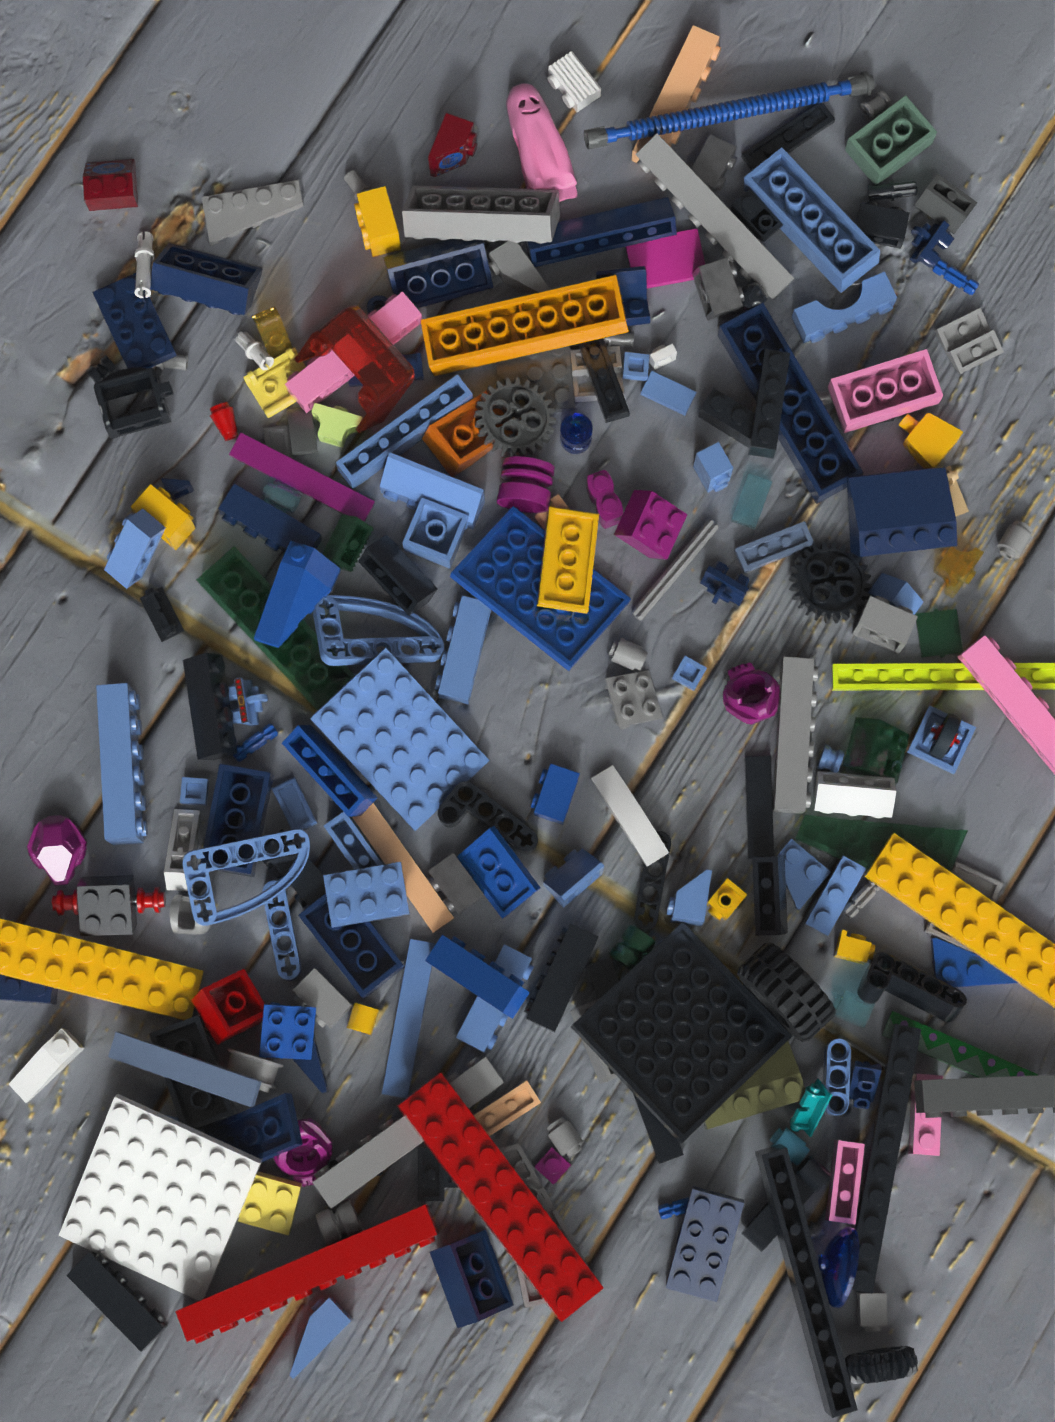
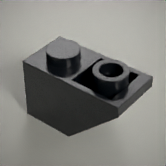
[730,189,783,242]

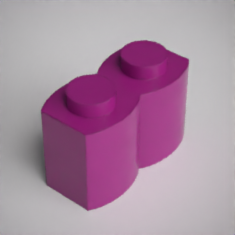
[587,470,623,529]

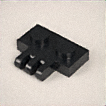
[418,1148,458,1201]

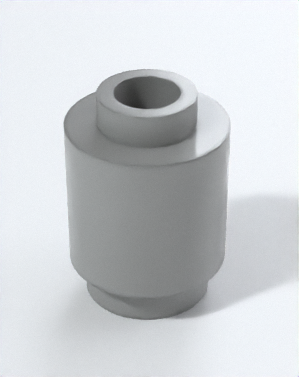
[997,520,1032,560]
[608,638,648,671]
[546,1117,583,1158]

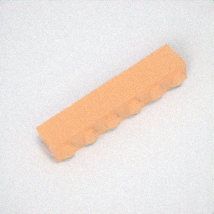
[632,25,721,163]

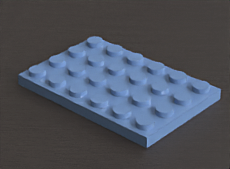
[310,648,490,831]

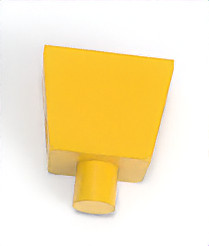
[899,413,963,469]

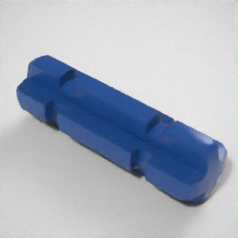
[932,259,979,295]
[233,724,278,762]
[658,1197,689,1219]

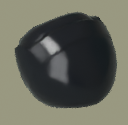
[742,283,768,310]

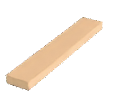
[352,803,454,934]

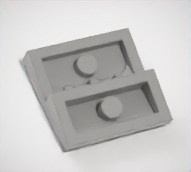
[934,308,1004,374]
[570,346,624,403]

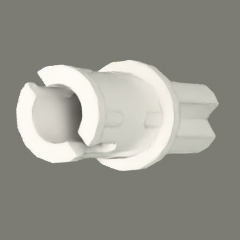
[235,331,274,370]

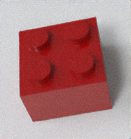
[191,969,265,1045]

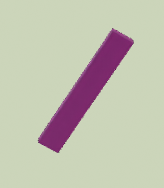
[229,433,375,525]

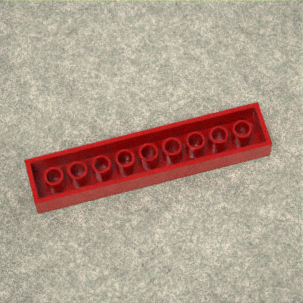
[397,1073,604,1322]
[175,1203,439,1344]

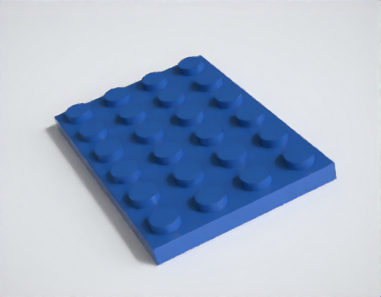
[450,506,631,671]

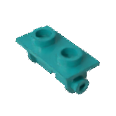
[789,1079,833,1137]

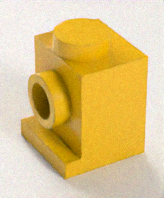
[707,878,747,921]
[834,930,875,965]

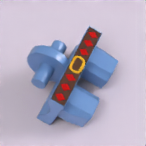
[228,677,269,726]

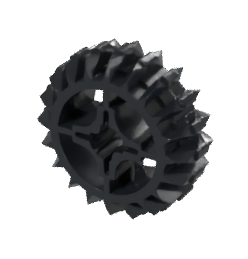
[845,1346,918,1384]

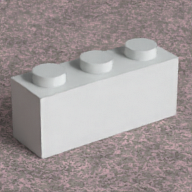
[814,771,896,818]

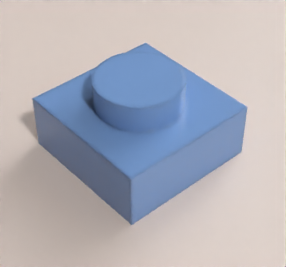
[622,352,649,381]
[672,656,707,691]
[180,777,209,806]

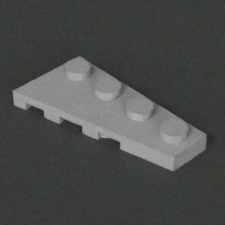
[202,180,303,246]

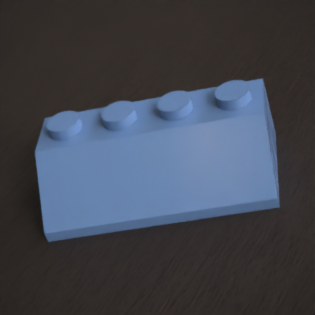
[380,452,485,530]

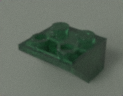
[843,717,910,783]

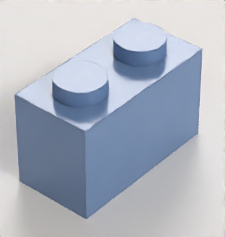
[693,442,733,493]

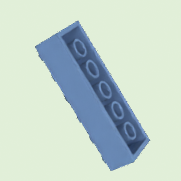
[744,147,880,293]
[96,683,148,846]

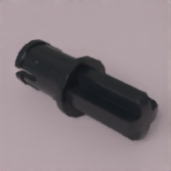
[868,181,918,202]

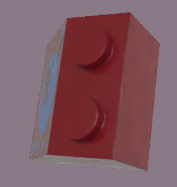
[428,113,478,177]
[83,159,138,211]

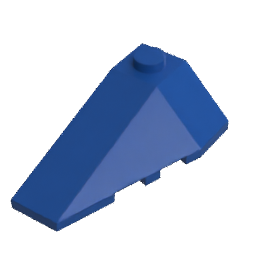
[254,541,340,648]

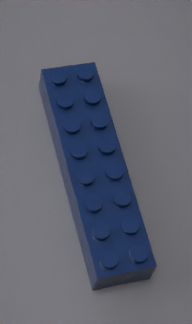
[718,303,864,504]

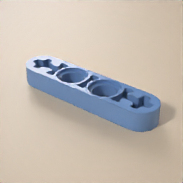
[262,881,301,981]

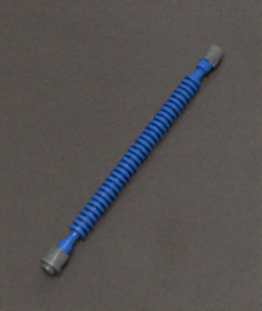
[584,71,875,150]

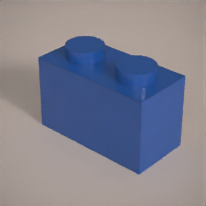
[531,764,580,825]

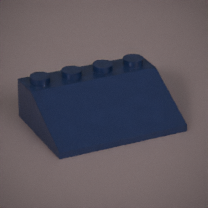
[847,467,957,557]

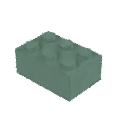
[845,95,937,185]

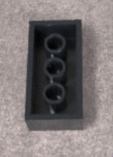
[149,1015,237,1130]

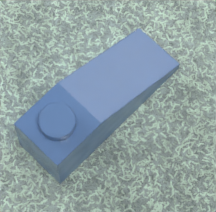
[290,1296,353,1379]

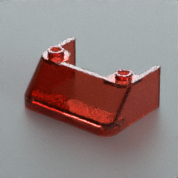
[294,305,415,433]

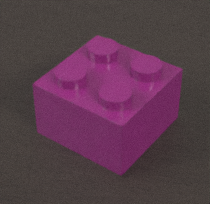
[614,490,687,560]

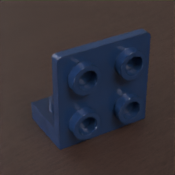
[596,266,650,326]

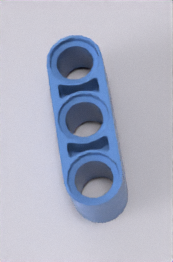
[823,1038,851,1116]

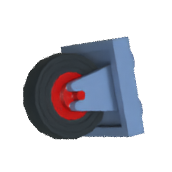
[907,705,976,774]

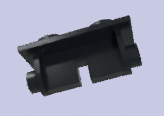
[140,587,184,642]

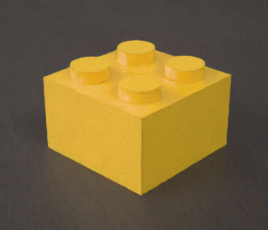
[354,186,401,257]
[130,484,196,550]

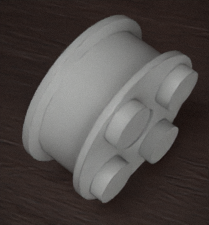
[226,1049,284,1093]

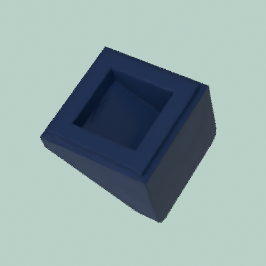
[161,478,194,501]

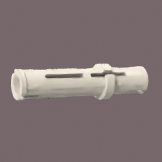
[135,231,155,298]

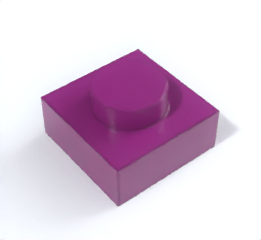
[534,1147,571,1185]

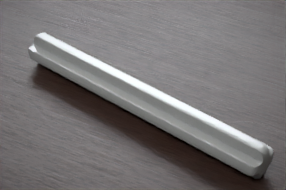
[632,519,719,621]

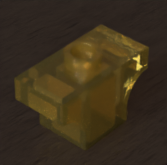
[252,306,293,359]
[934,547,984,599]

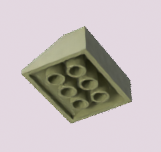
[704,1041,805,1130]

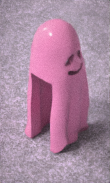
[506,83,577,202]

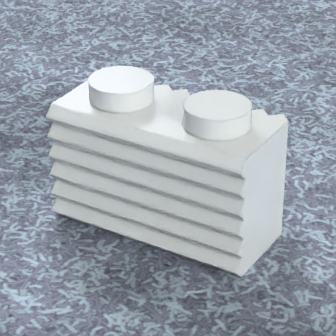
[547,51,601,112]

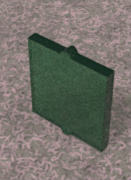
[915,609,963,658]

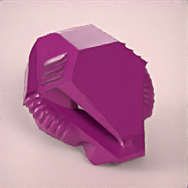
[723,662,780,725]
[27,815,87,886]
[273,1118,333,1187]

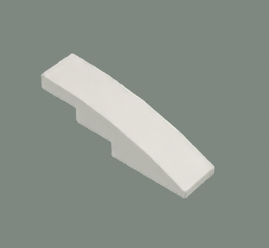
[591,765,669,866]

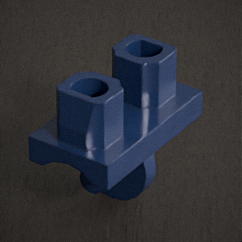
[909,220,954,268]
[700,561,749,606]
[849,1061,882,1109]

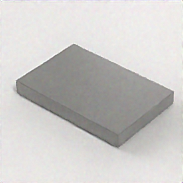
[924,861,1003,953]

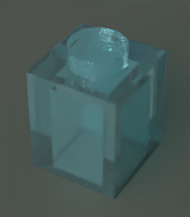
[833,990,875,1029]

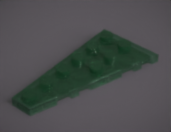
[794,815,968,872]

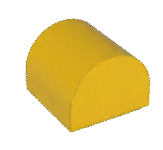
[346,1003,379,1036]

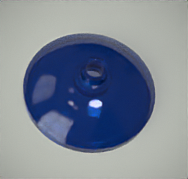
[818,1227,859,1308]

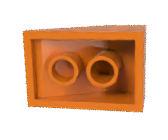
[422,391,514,477]

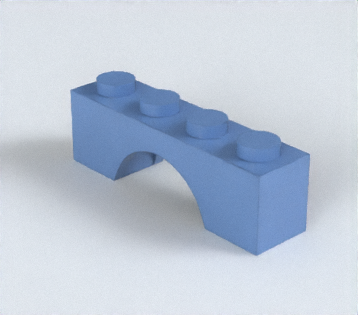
[791,272,897,343]

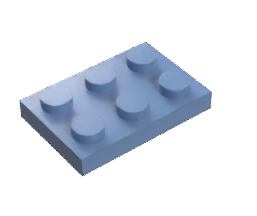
[323,862,410,928]

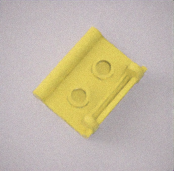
[243,347,306,418]

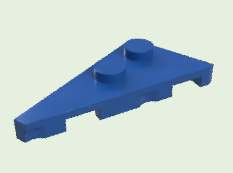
[931,938,1018,987]

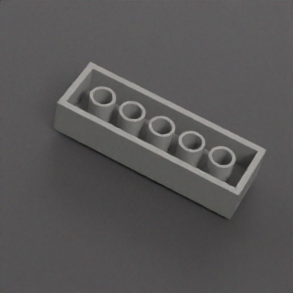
[402,185,560,244]

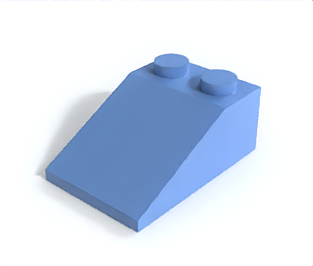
[543,848,604,908]

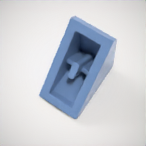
[868,573,924,615]

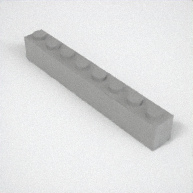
[635,133,795,300]
[312,1056,504,1208]

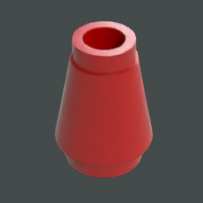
[210,402,239,441]

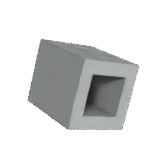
[856,1292,888,1332]

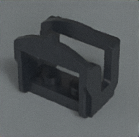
[94,367,174,439]

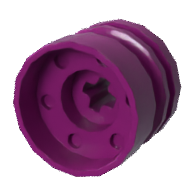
[497,456,555,513]

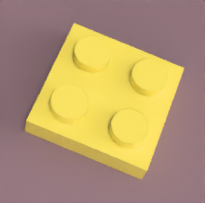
[238,1171,302,1236]

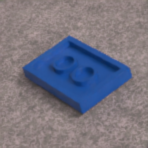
[457,826,541,919]

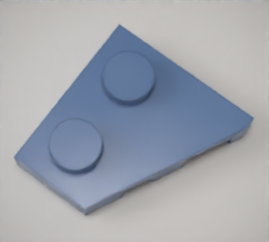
[778,839,831,910]

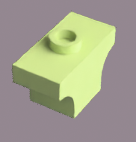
[312,403,364,448]

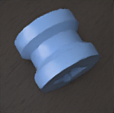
[817,744,845,773]

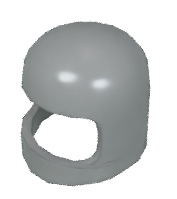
[169,895,212,935]

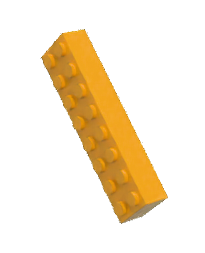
[420,275,629,376]

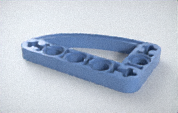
[313,595,444,666]
[182,829,310,926]

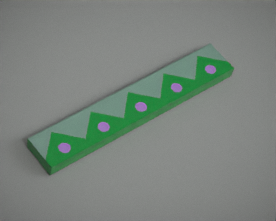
[882,1011,1038,1078]

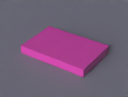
[625,228,705,289]

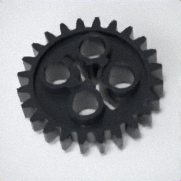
[789,542,872,623]

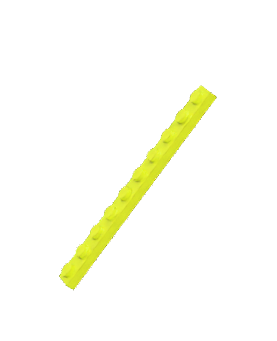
[831,663,1055,691]

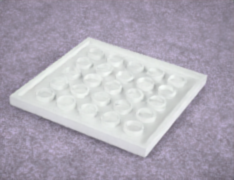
[59,1094,262,1301]

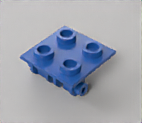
[259,1002,316,1060]

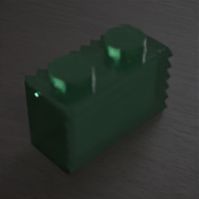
[322,514,374,572]

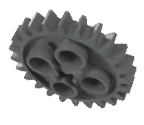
[474,378,556,457]

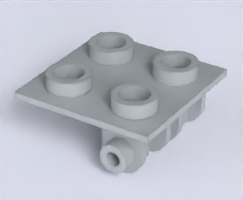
[605,670,663,730]

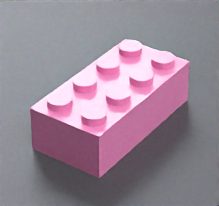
[828,349,943,433]

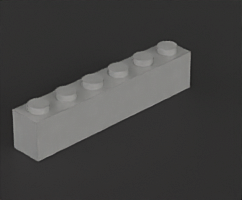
[773,657,818,814]

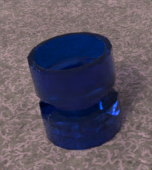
[560,413,593,454]

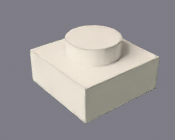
[649,343,677,370]

